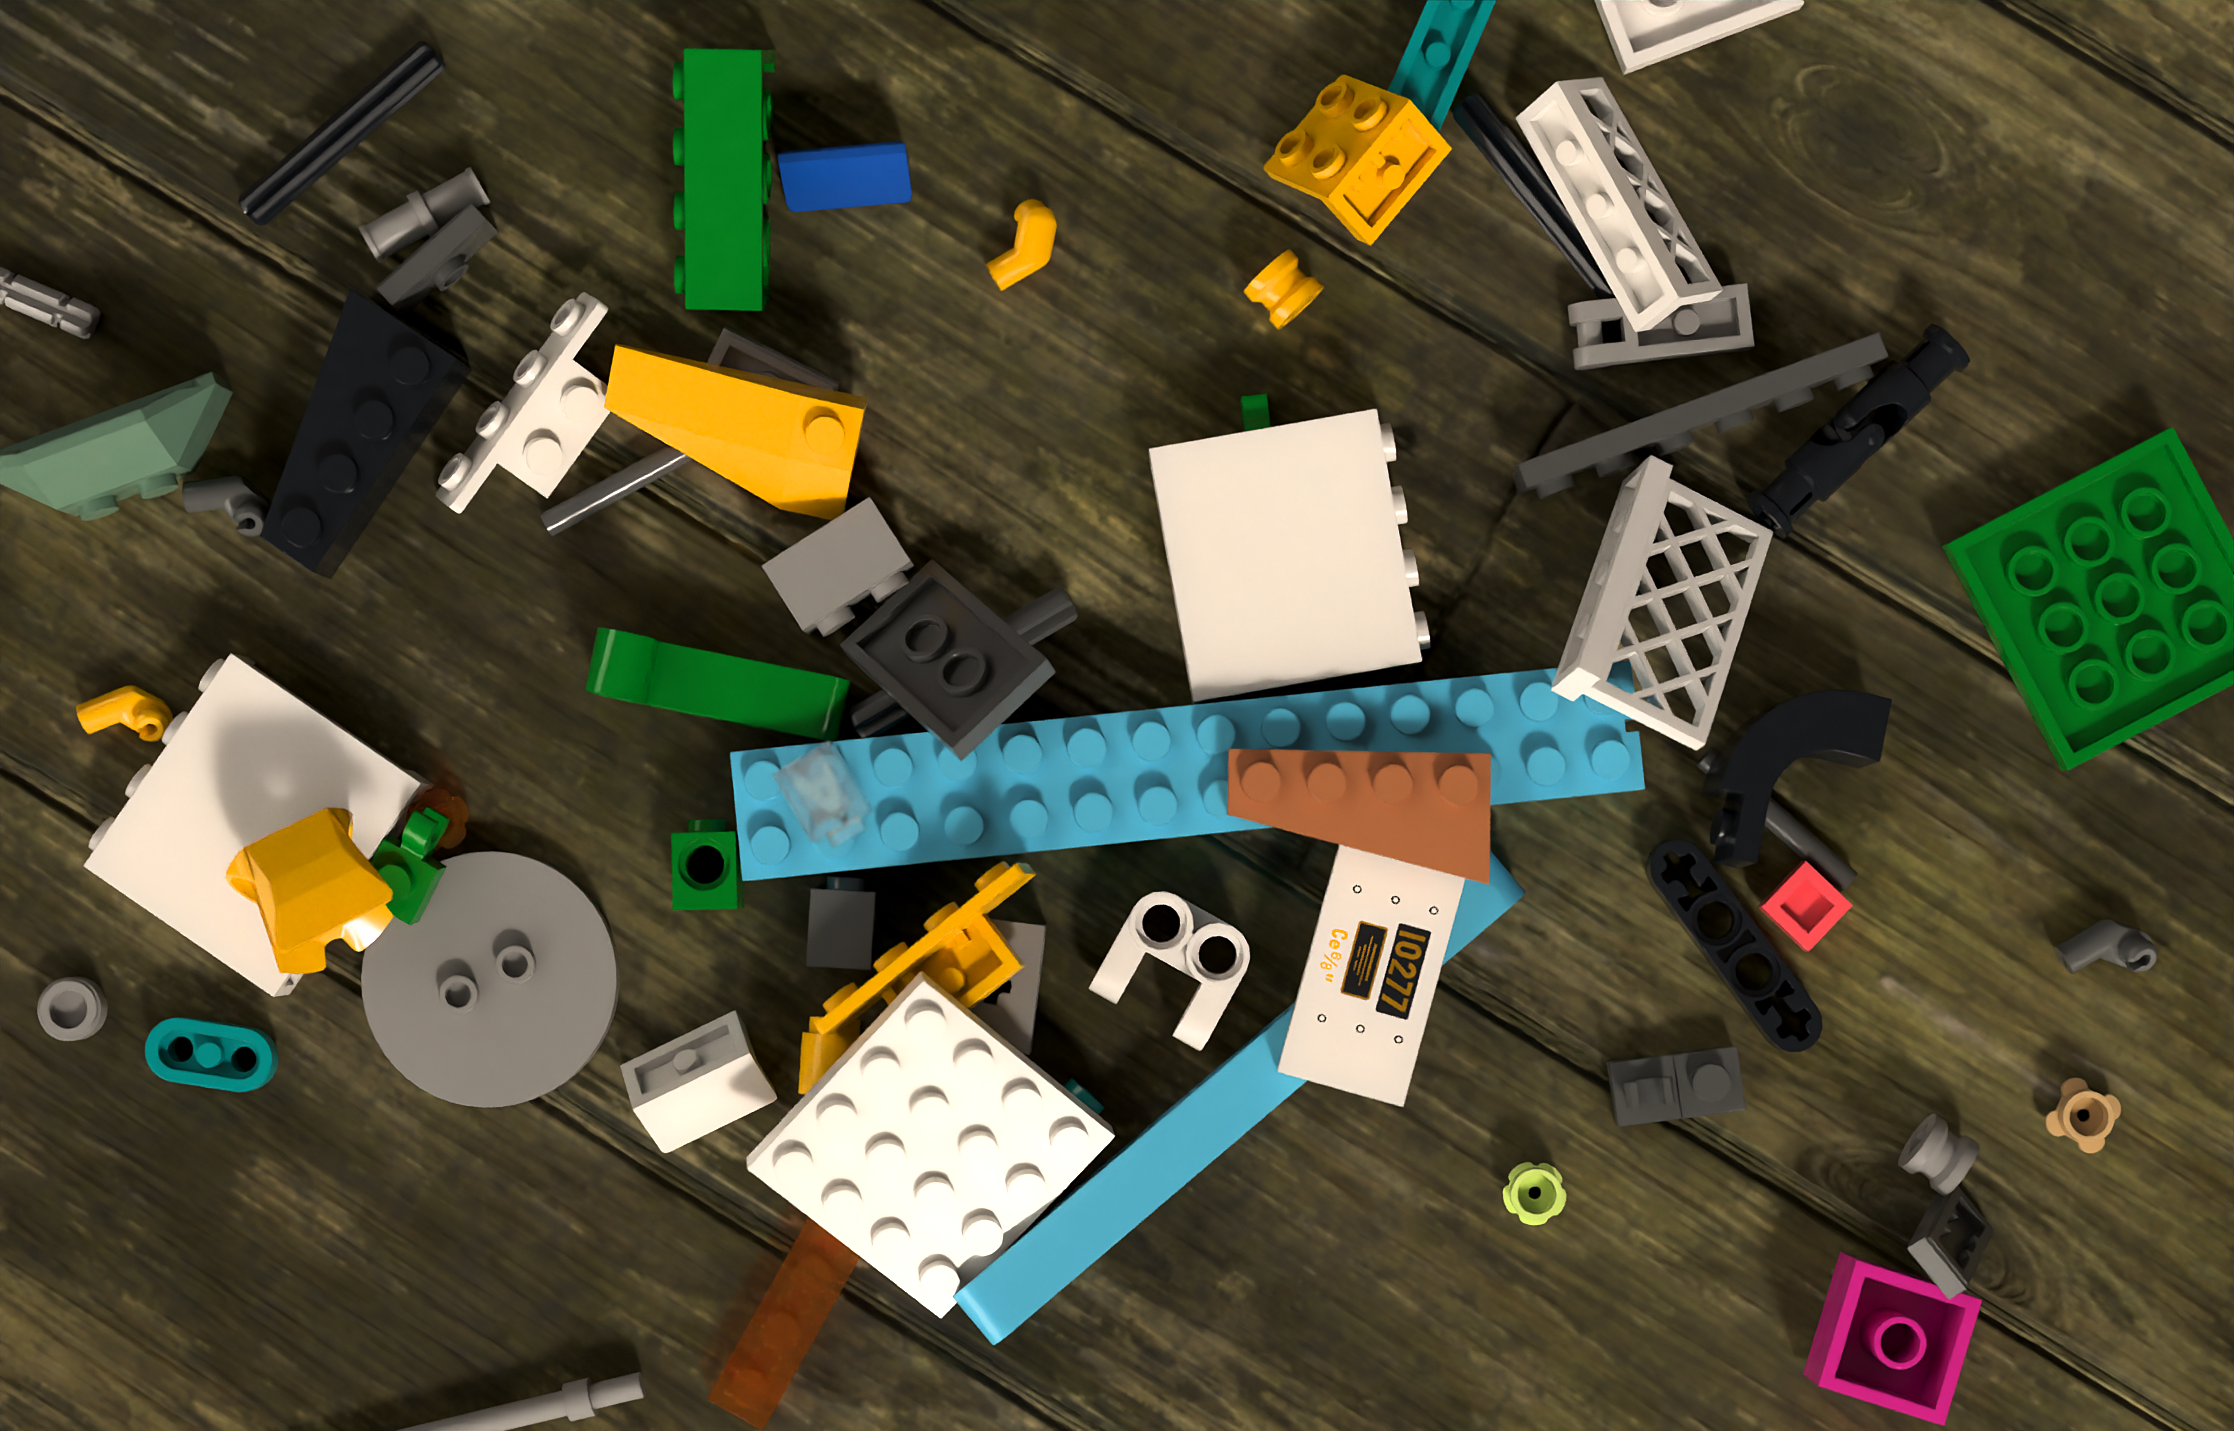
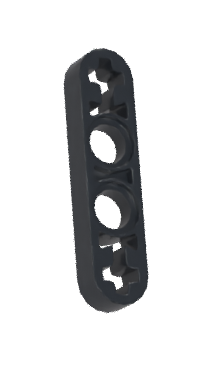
[1645,840,1823,1052]

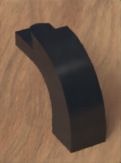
[1701,690,1892,868]

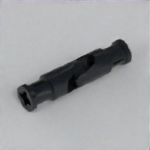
[1746,324,1970,539]

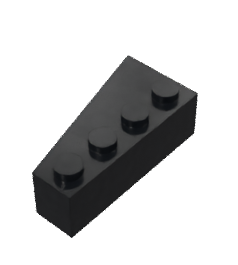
[260,288,472,579]

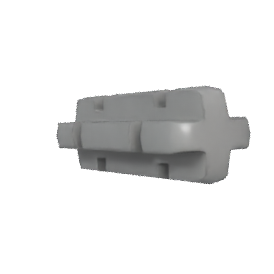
[0,267,100,339]

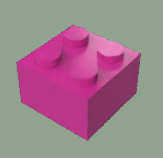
[1803,1252,1982,1426]

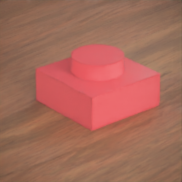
[1758,861,1853,952]

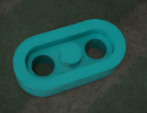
[145,1017,279,1092]

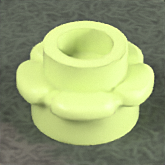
[1503,1162,1567,1225]

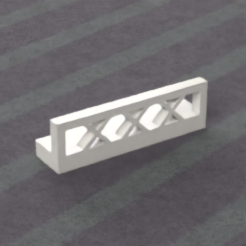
[1516,77,1723,332]

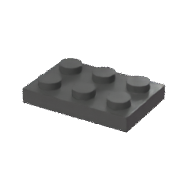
[840,559,1055,761]

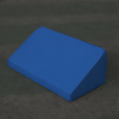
[778,141,913,212]

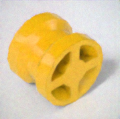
[1244,249,1324,330]

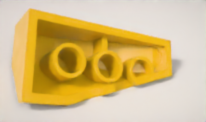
[604,344,868,520]

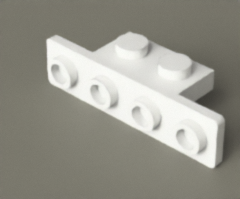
[436,292,611,514]

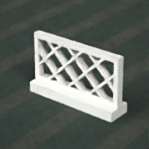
[1551,455,1773,751]

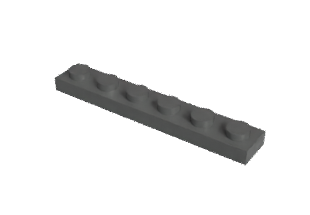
[1511,332,1888,500]

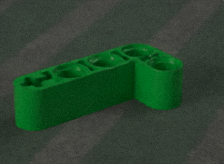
[585,627,851,742]

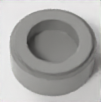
[37,977,108,1041]

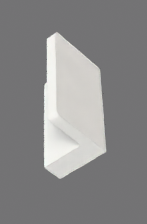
[620,1010,777,1153]

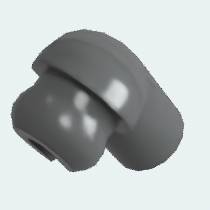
[182,475,271,536]
[2054,919,2158,974]

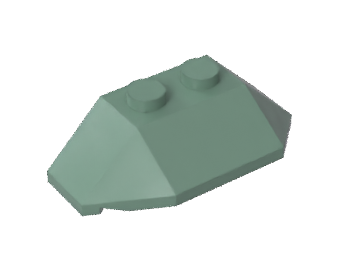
[0,371,233,521]

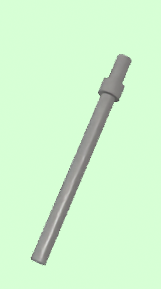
[395,1372,646,1431]

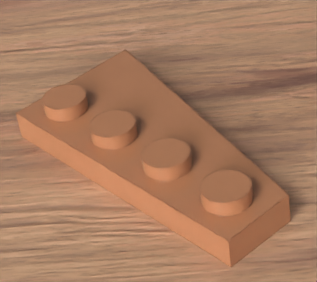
[1227,749,1491,885]

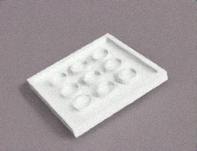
[746,971,1115,1318]

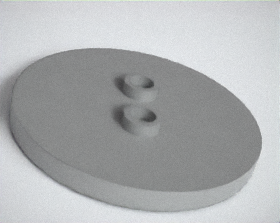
[361,851,620,1108]

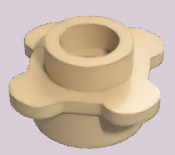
[2044,1078,2121,1153]

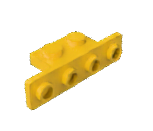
[814,861,1036,1036]

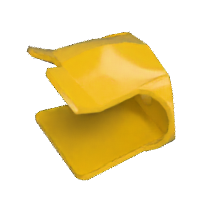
[225,807,394,974]

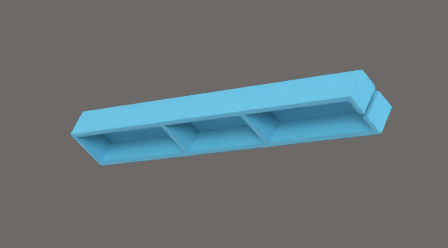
[730,661,1645,881]

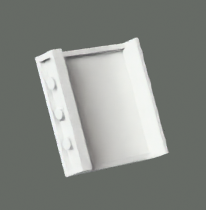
[1149,409,1430,704]
[83,653,434,997]

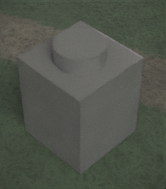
[806,877,880,970]

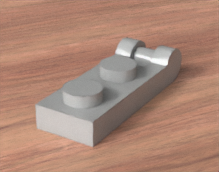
[1567,283,1754,370]

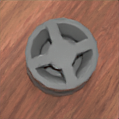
[1898,1114,1979,1196]

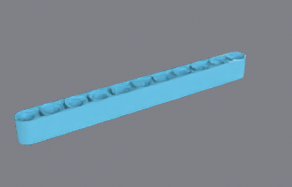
[952,850,1526,1345]

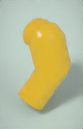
[985,199,1057,291]
[76,685,173,742]

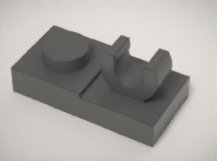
[1607,1045,1746,1127]

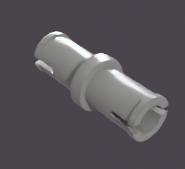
[358,167,490,263]

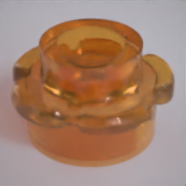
[406,788,470,851]

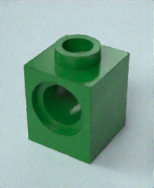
[671,819,744,910]

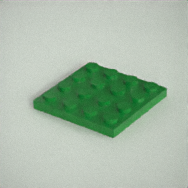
[1941,427,2234,771]

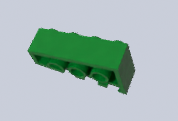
[673,48,776,311]

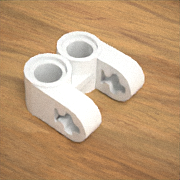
[1088,891,1250,1051]

